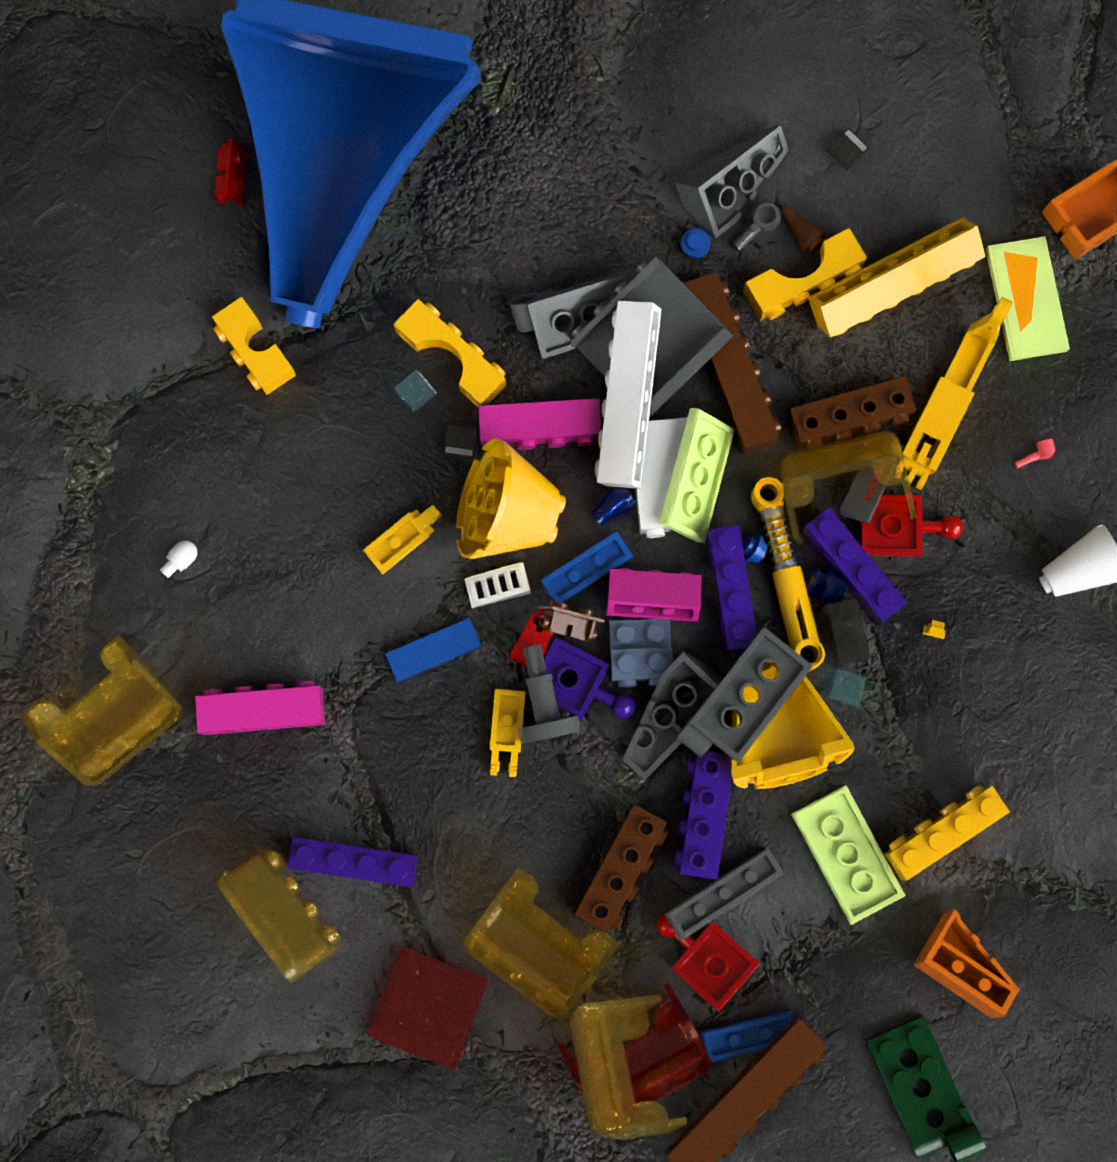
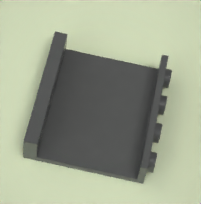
[570,257,734,418]

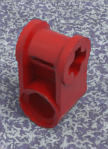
[510,610,554,666]

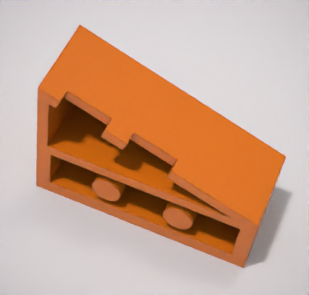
[913,909,1020,1019]

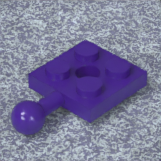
[528,637,636,720]

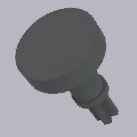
[518,644,582,744]

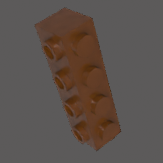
[787,376,916,450]
[574,804,669,933]

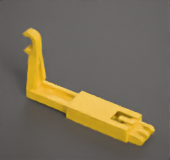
[894,297,1013,490]

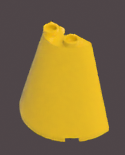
[732,663,855,789]

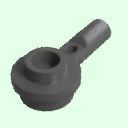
[731,202,781,252]

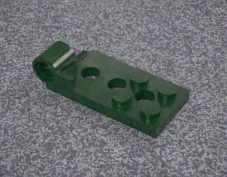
[865,1015,987,1162]

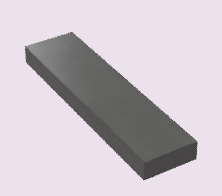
[664,847,784,941]

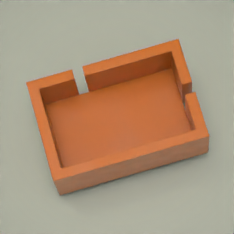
[1042,159,1117,260]

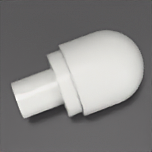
[160,540,197,578]

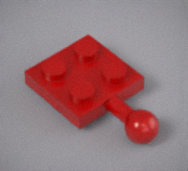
[860,495,964,557]
[657,913,760,1012]

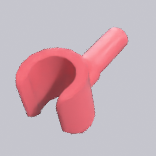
[1014,439,1055,469]

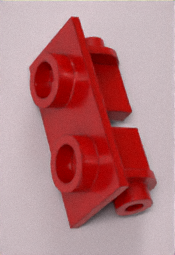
[214,139,248,206]

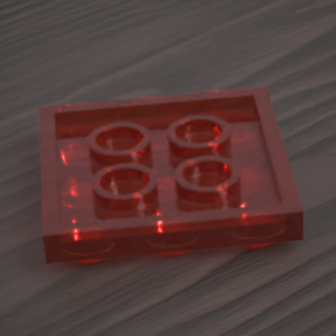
[367,946,489,1070]

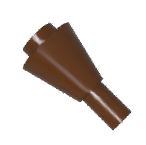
[780,205,826,253]

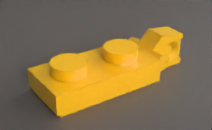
[363,505,442,575]

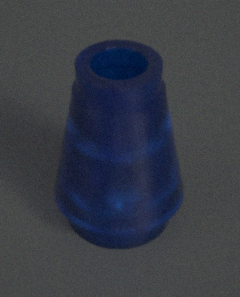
[591,487,636,526]

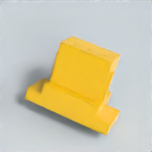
[922,620,946,639]

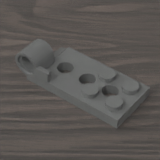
[509,265,639,359]
[676,627,813,763]

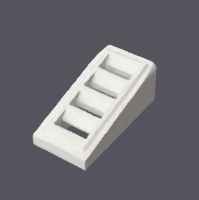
[465,562,530,608]

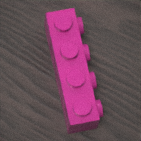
[478,398,601,450]
[195,681,325,735]

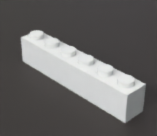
[595,301,662,489]

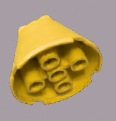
[456,438,566,559]

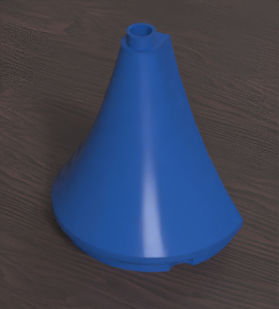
[221,0,481,329]

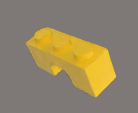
[212,297,296,395]

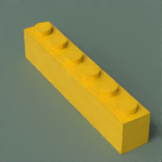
[808,217,986,338]

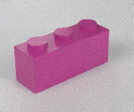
[607,568,702,622]

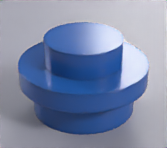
[681,229,710,258]
[742,534,768,563]

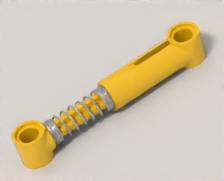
[751,477,825,672]

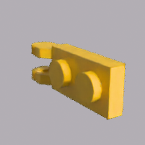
[490,689,526,777]

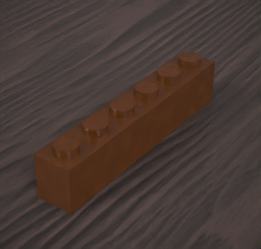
[683,272,781,455]
[665,1015,828,1162]

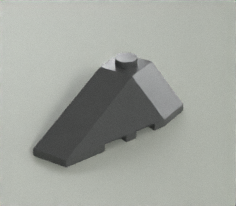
[675,125,789,238]
[622,651,723,780]

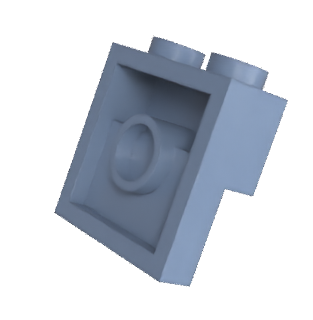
[609,619,673,687]

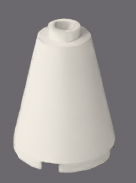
[1039,525,1117,597]

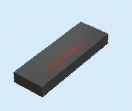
[840,436,903,524]

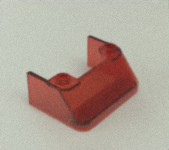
[557,982,711,1126]

